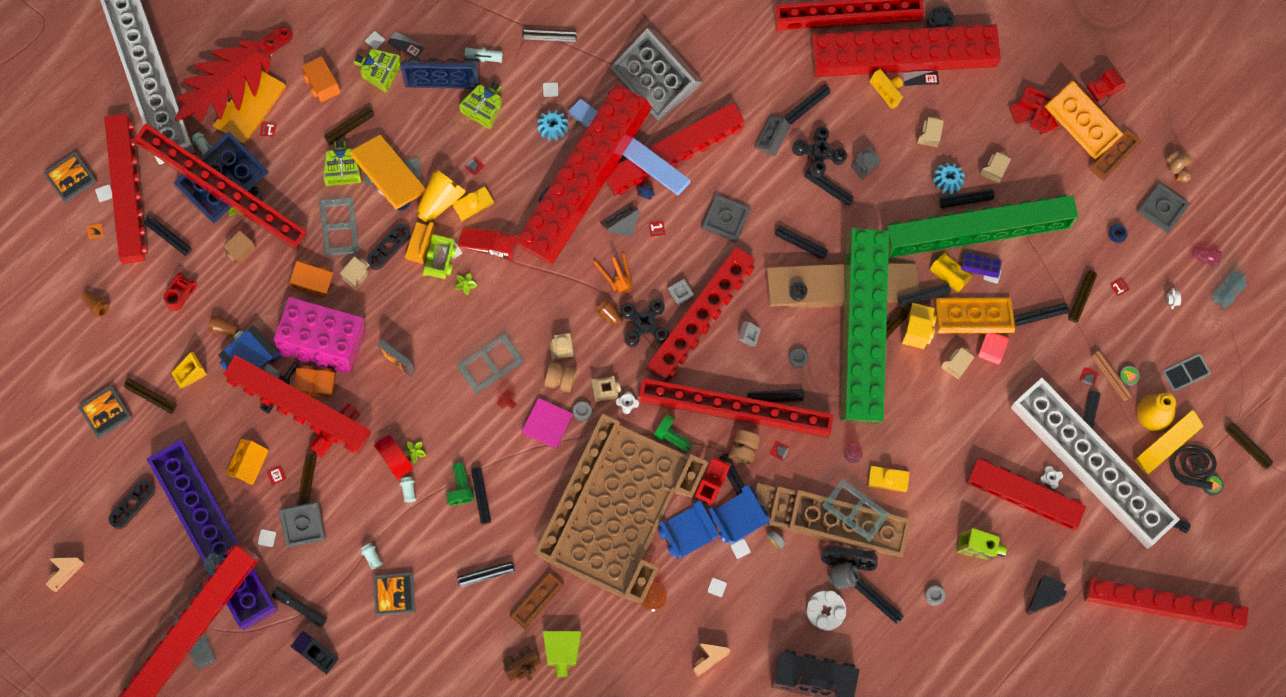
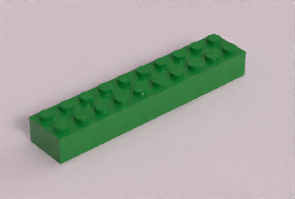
[886,194,1079,258]
[840,228,889,424]

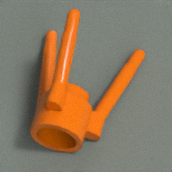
[593,253,633,294]

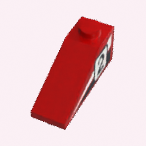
[458,228,517,261]

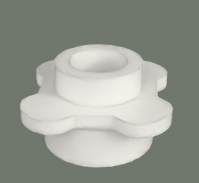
[1166,288,1181,309]
[616,391,639,414]
[1040,466,1063,489]

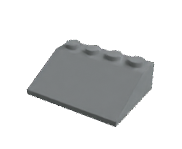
[610,28,703,121]

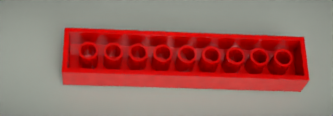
[811,24,1001,77]
[516,84,652,265]

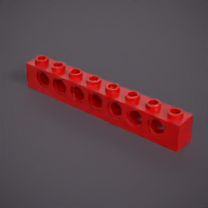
[774,0,924,31]
[647,247,755,382]

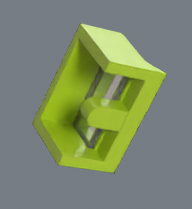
[423,234,457,279]

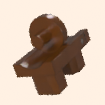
[503,646,541,681]

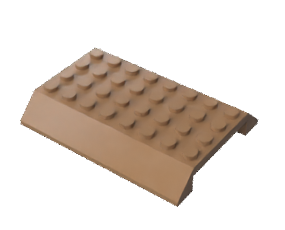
[535,414,709,604]

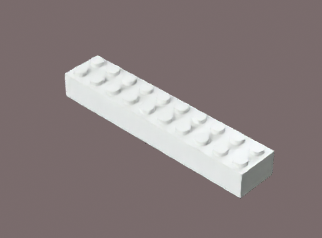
[100,0,195,165]
[1011,378,1180,549]

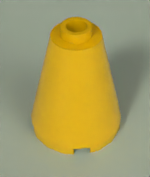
[416,169,466,222]
[1136,393,1176,431]

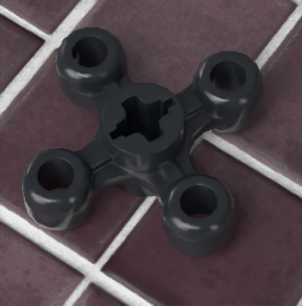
[792,126,847,178]
[620,299,669,348]

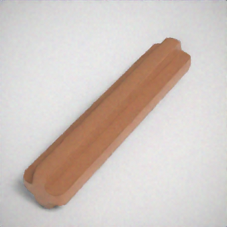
[1091,351,1132,401]

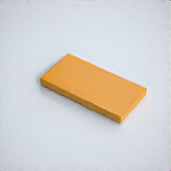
[213,70,286,146]
[1044,80,1124,160]
[350,135,426,210]
[935,297,1015,333]

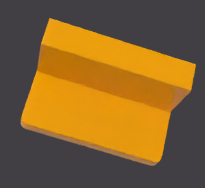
[405,222,435,264]
[225,439,268,485]

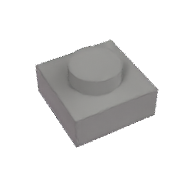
[668,279,694,306]
[738,322,761,347]

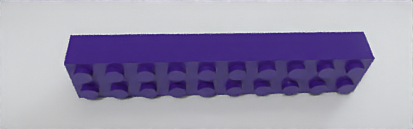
[147,440,278,631]

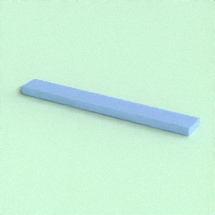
[568,99,691,196]

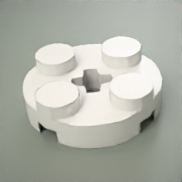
[806,591,846,631]

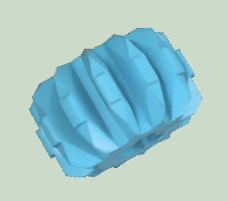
[537,109,568,142]
[933,162,965,195]

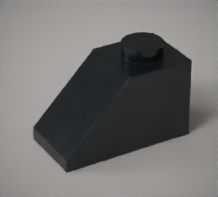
[1026,575,1067,615]
[290,631,339,675]

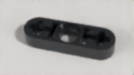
[367,224,411,270]
[109,480,155,529]
[821,545,878,571]

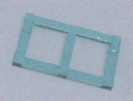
[319,198,359,256]
[457,334,524,394]
[822,479,889,542]

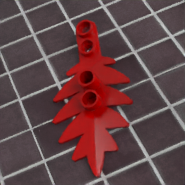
[174,27,293,123]

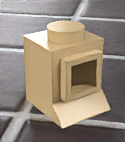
[917,116,944,148]
[980,152,1011,184]
[340,257,369,291]
[550,333,573,360]
[941,347,974,380]
[591,376,621,403]

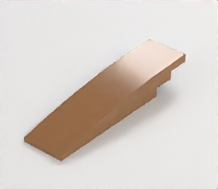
[767,264,919,308]
[755,483,911,557]

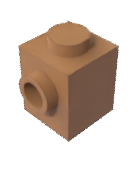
[223,230,256,264]

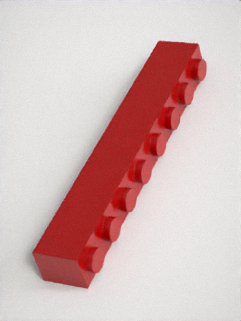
[606,103,745,197]
[104,113,148,264]
[223,355,372,454]
[1084,578,1249,630]

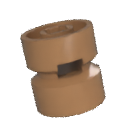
[545,362,577,393]
[729,430,761,465]

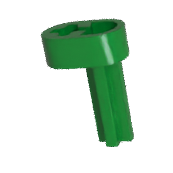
[654,413,694,453]
[446,462,474,506]

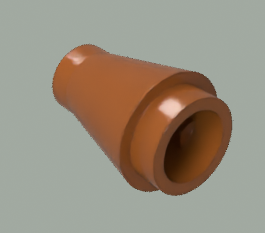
[81,291,109,317]
[596,299,623,327]
[208,315,238,336]

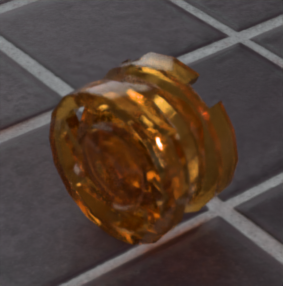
[640,582,667,612]

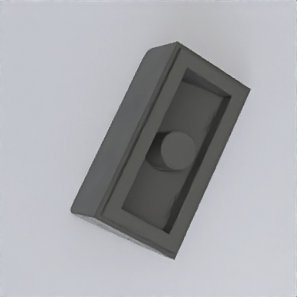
[754,116,790,156]

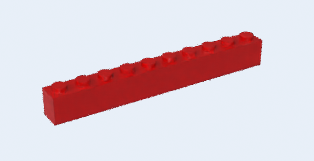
[135,123,307,250]
[639,378,834,438]
[118,544,260,697]

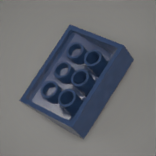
[400,58,480,89]
[173,131,269,224]

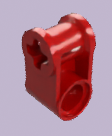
[164,273,197,311]

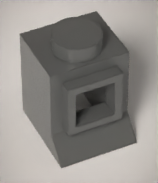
[851,146,881,180]

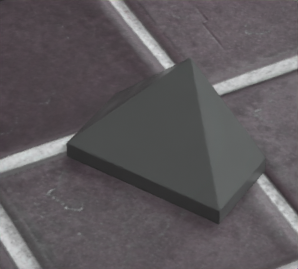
[600,203,640,237]

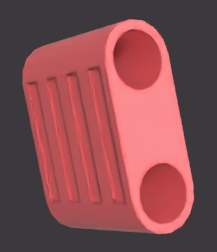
[978,333,1010,365]

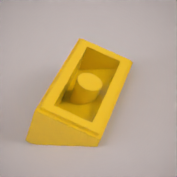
[930,252,973,293]

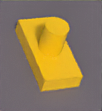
[869,69,903,109]
[452,187,494,222]
[868,466,910,492]

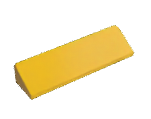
[1134,410,1203,475]

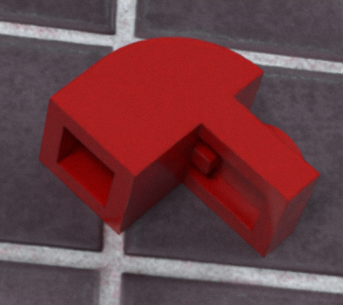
[1086,68,1127,102]
[373,435,413,480]
[695,456,731,505]

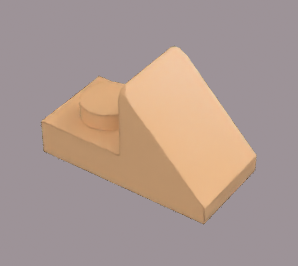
[46,558,84,592]
[693,644,730,677]

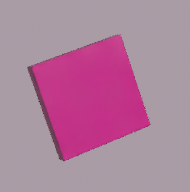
[522,398,573,449]

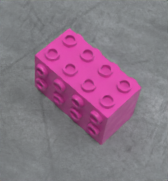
[274,297,366,373]

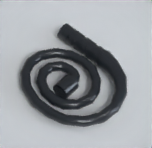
[1170,445,1217,490]

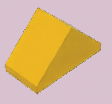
[172,352,207,389]

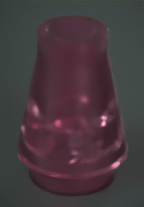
[1193,247,1222,267]
[844,443,863,463]

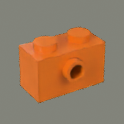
[302,56,341,103]
[289,261,333,298]

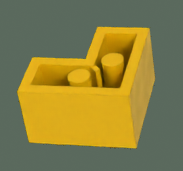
[902,303,937,349]

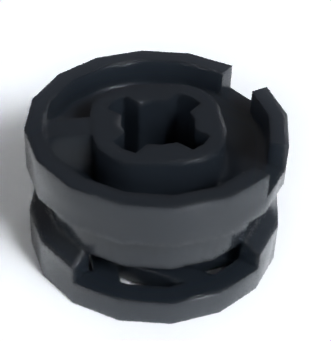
[927,6,954,28]

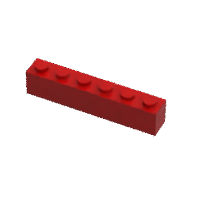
[966,458,1087,531]

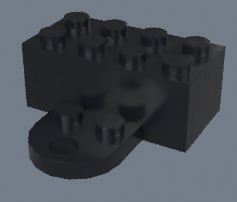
[771,650,860,697]

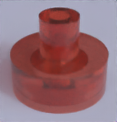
[497,389,517,409]

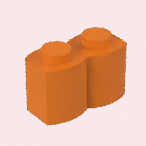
[294,366,336,398]

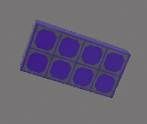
[961,252,1002,278]

